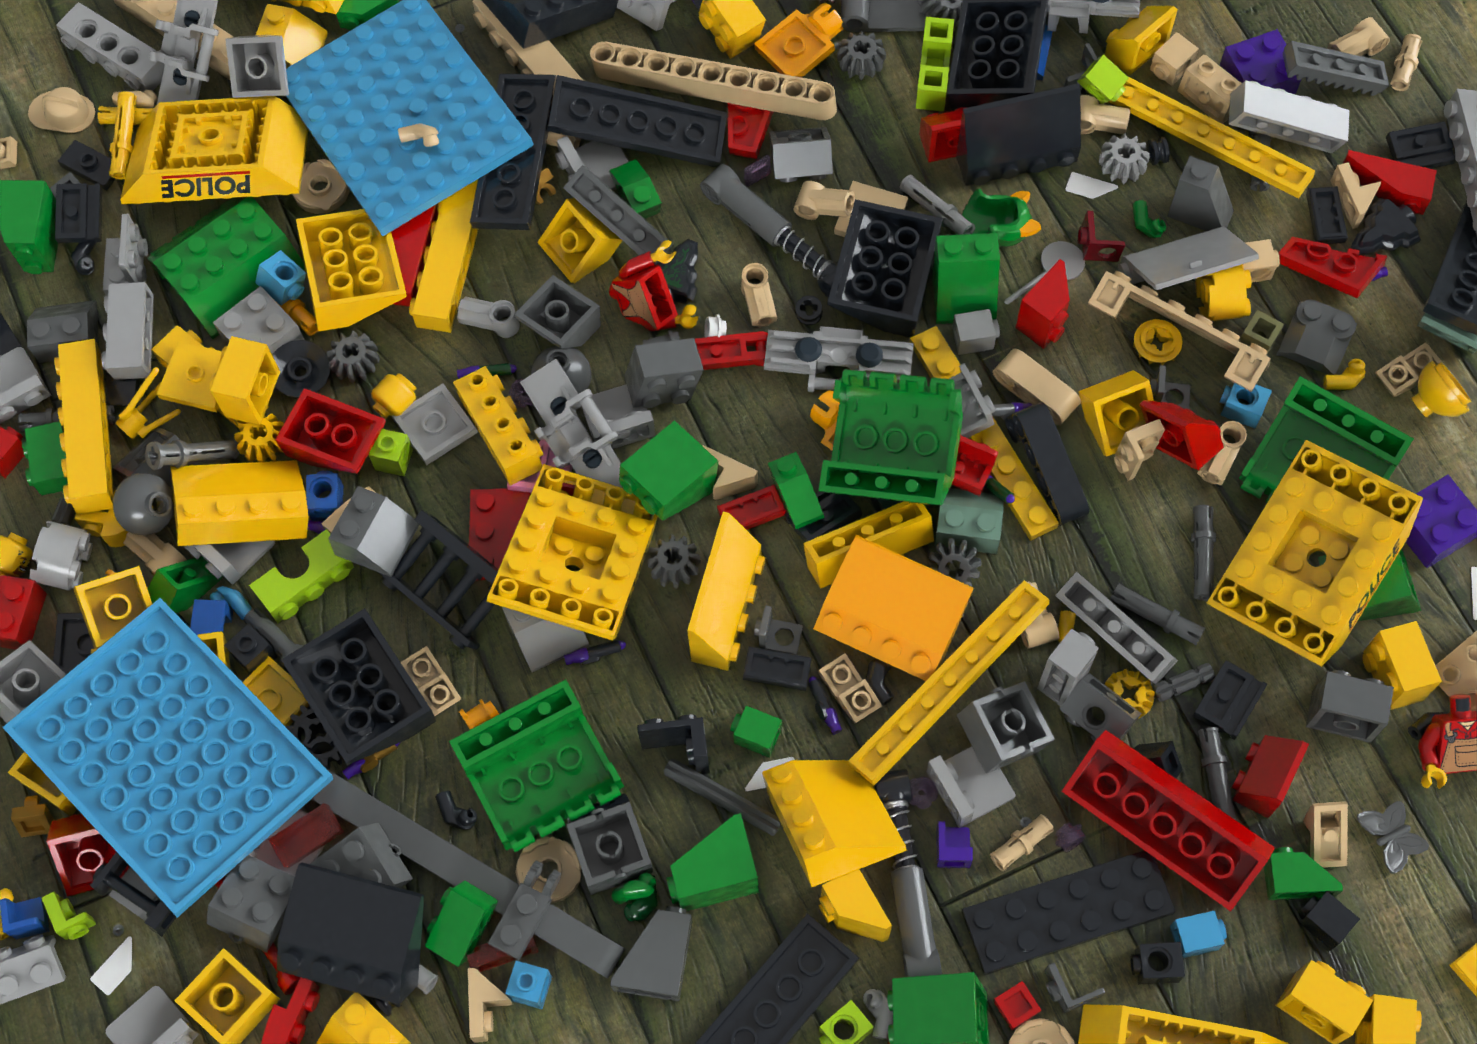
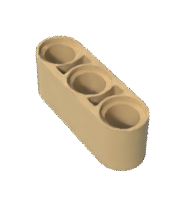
[993,348,1081,425]

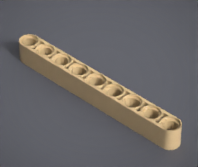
[590,42,837,120]

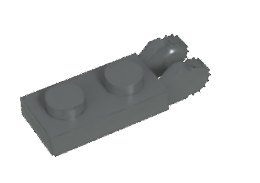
[488,861,562,961]

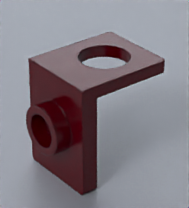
[1078,210,1125,262]

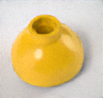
[1412,361,1471,417]

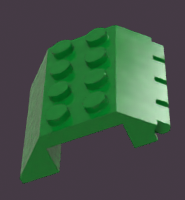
[147,196,306,339]
[818,369,963,506]
[1239,376,1414,503]
[449,679,624,852]

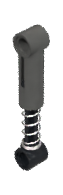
[700,164,838,298]
[874,769,942,977]

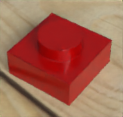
[993,981,1042,1030]

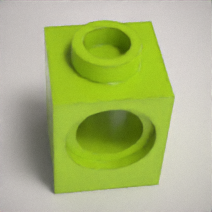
[1076,55,1129,104]
[369,429,413,476]
[819,1000,874,1044]

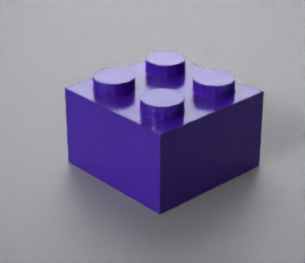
[1219,29,1302,94]
[1406,474,1477,569]

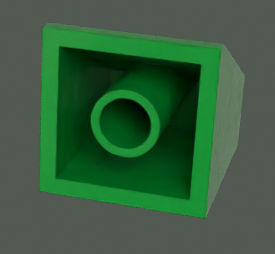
[0,180,58,274]
[932,233,1000,324]
[619,420,718,521]
[1318,548,1421,621]
[666,813,759,911]
[887,972,989,1044]

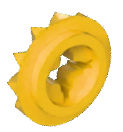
[1133,319,1183,365]
[1104,669,1155,719]

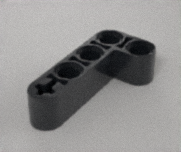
[1005,402,1089,526]

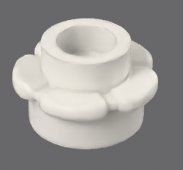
[704,314,727,337]

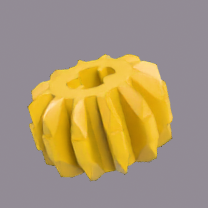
[234,413,284,462]

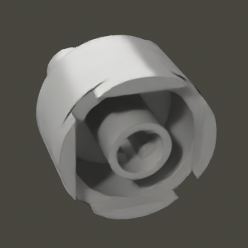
[30,521,93,591]

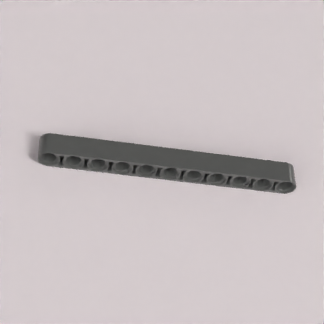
[312,769,625,978]

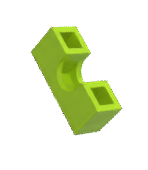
[915,17,954,111]
[249,529,354,624]

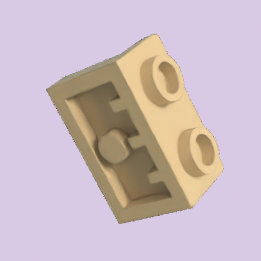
[1177,55,1242,124]
[1114,419,1165,481]

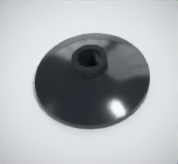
[272,340,330,398]

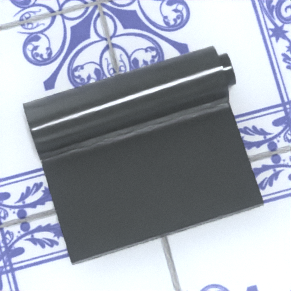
[840,0,926,32]

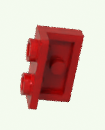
[951,434,998,497]

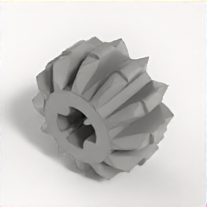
[1099,133,1150,185]

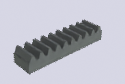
[1283,41,1389,96]
[563,165,673,264]

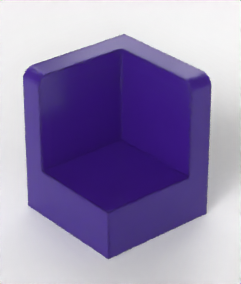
[936,821,973,868]

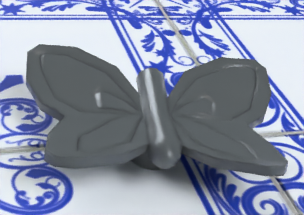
[1357,801,1429,874]

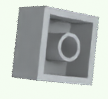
[213,286,304,355]

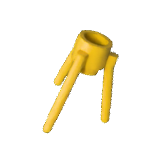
[115,367,181,439]

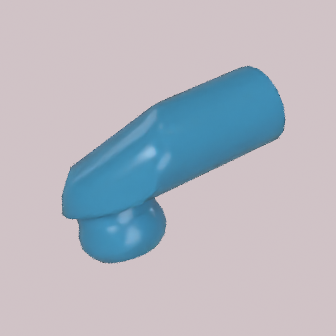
[210,586,254,621]

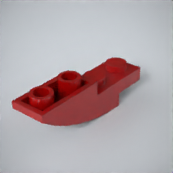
[261,977,320,1044]

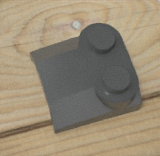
[1276,300,1357,375]

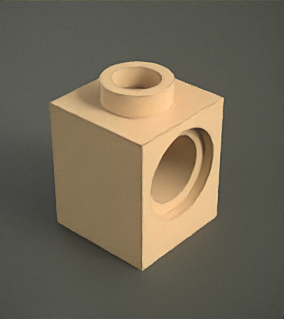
[1150,32,1199,86]
[1243,239,1280,282]

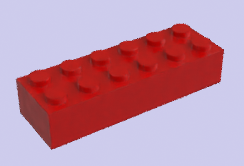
[1061,730,1275,911]

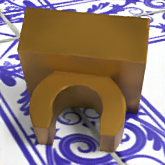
[535,168,556,205]
[11,795,54,837]

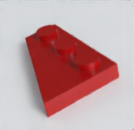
[727,85,773,159]
[1278,237,1387,298]
[469,488,531,580]

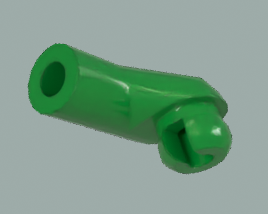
[1132,200,1166,238]
[611,873,656,904]

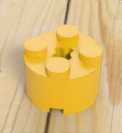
[1196,264,1252,321]

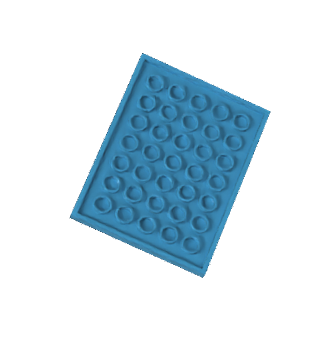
[285,0,534,237]
[3,598,334,918]

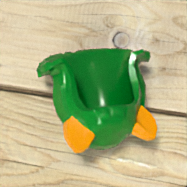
[961,189,1041,247]

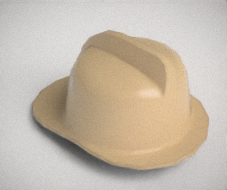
[28,87,96,133]

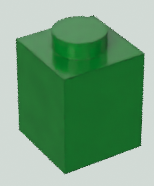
[730,706,782,758]

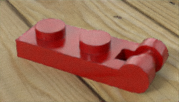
[695,331,768,370]

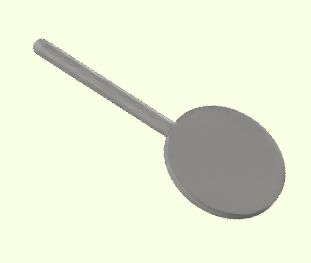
[1004,241,1085,304]

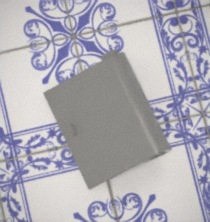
[1118,226,1259,290]

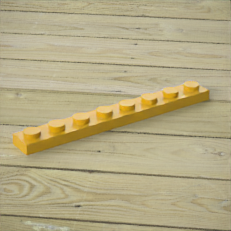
[1108,77,1315,199]
[910,326,1059,541]
[848,580,1049,786]

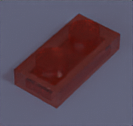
[268,803,344,869]
[467,936,539,973]

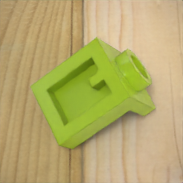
[42,892,96,940]

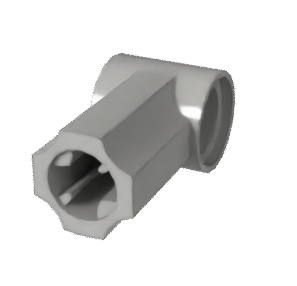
[457,296,520,338]

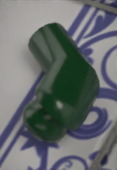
[624,875,658,922]

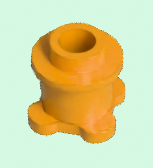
[458,699,499,730]

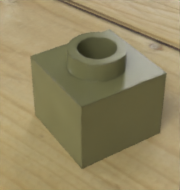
[1240,310,1284,355]

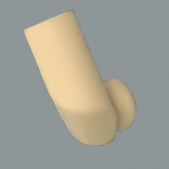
[112,89,157,108]
[398,123,439,147]

